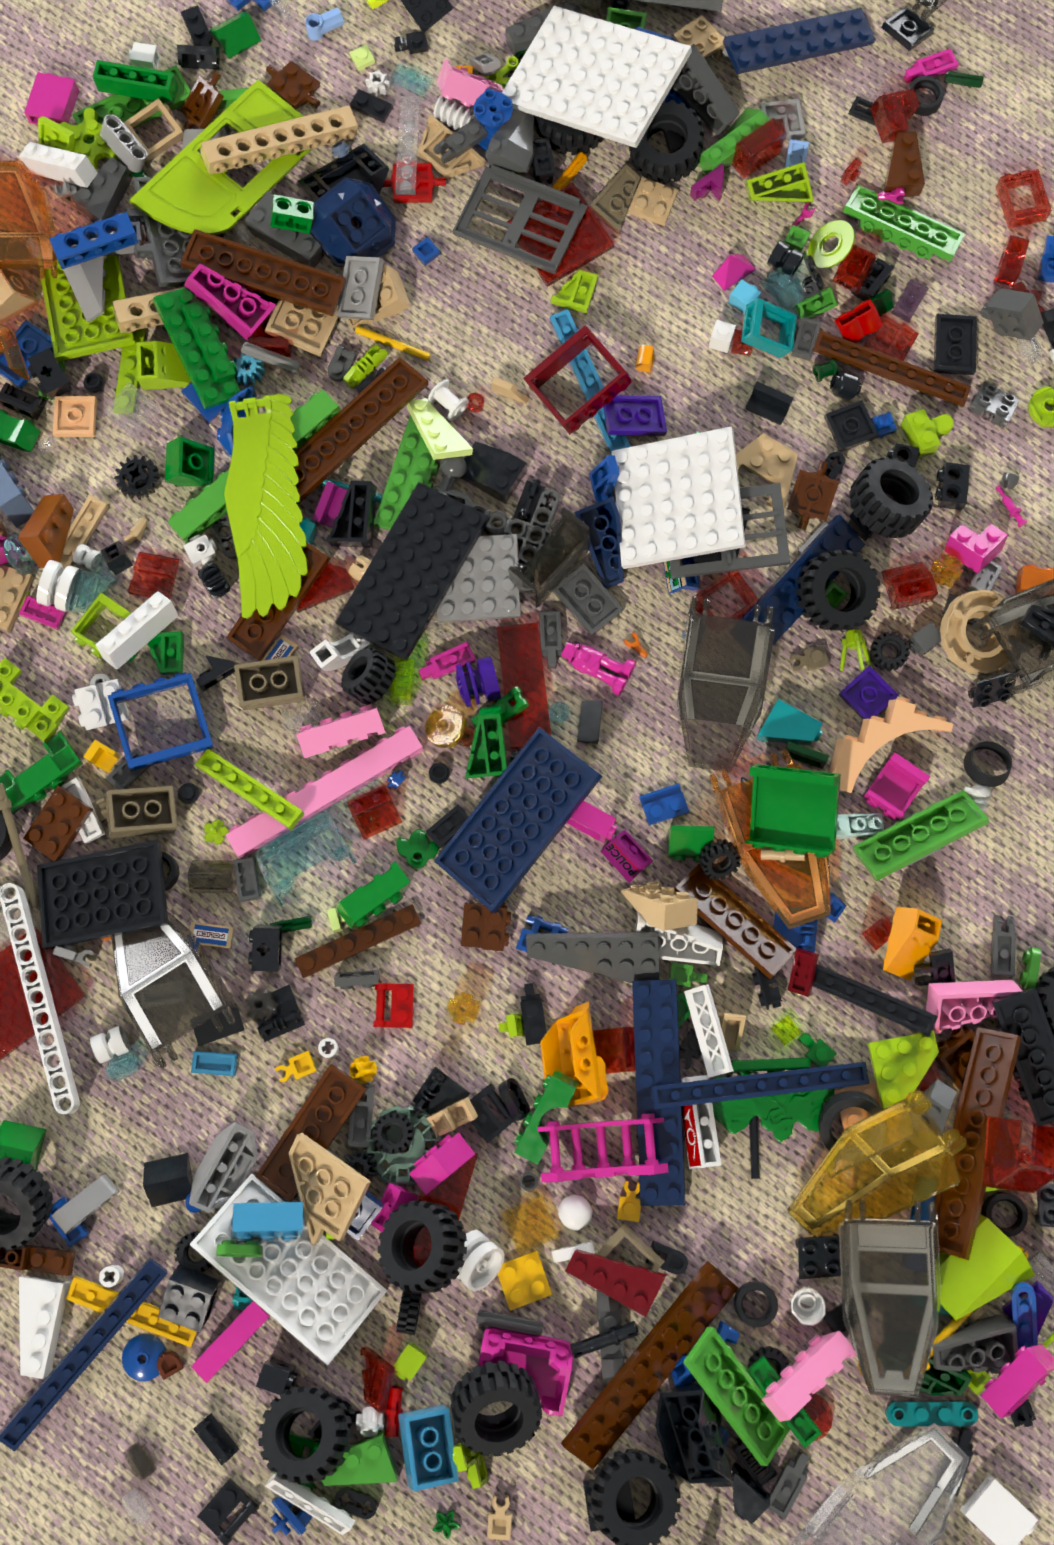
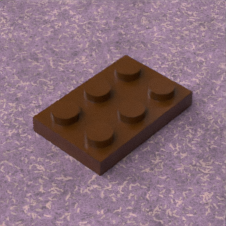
[23,785,93,861]

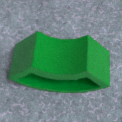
[0,409,41,452]

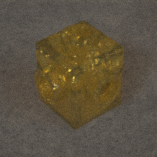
[930,553,963,588]
[446,992,481,1025]

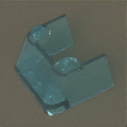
[255,812,357,906]

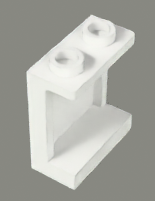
[960,1474,1038,1545]

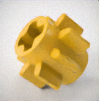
[349,1056,377,1084]

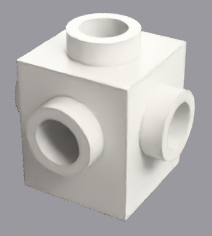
[183,535,217,568]

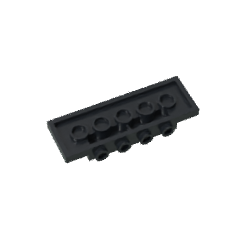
[991,987,1054,1127]

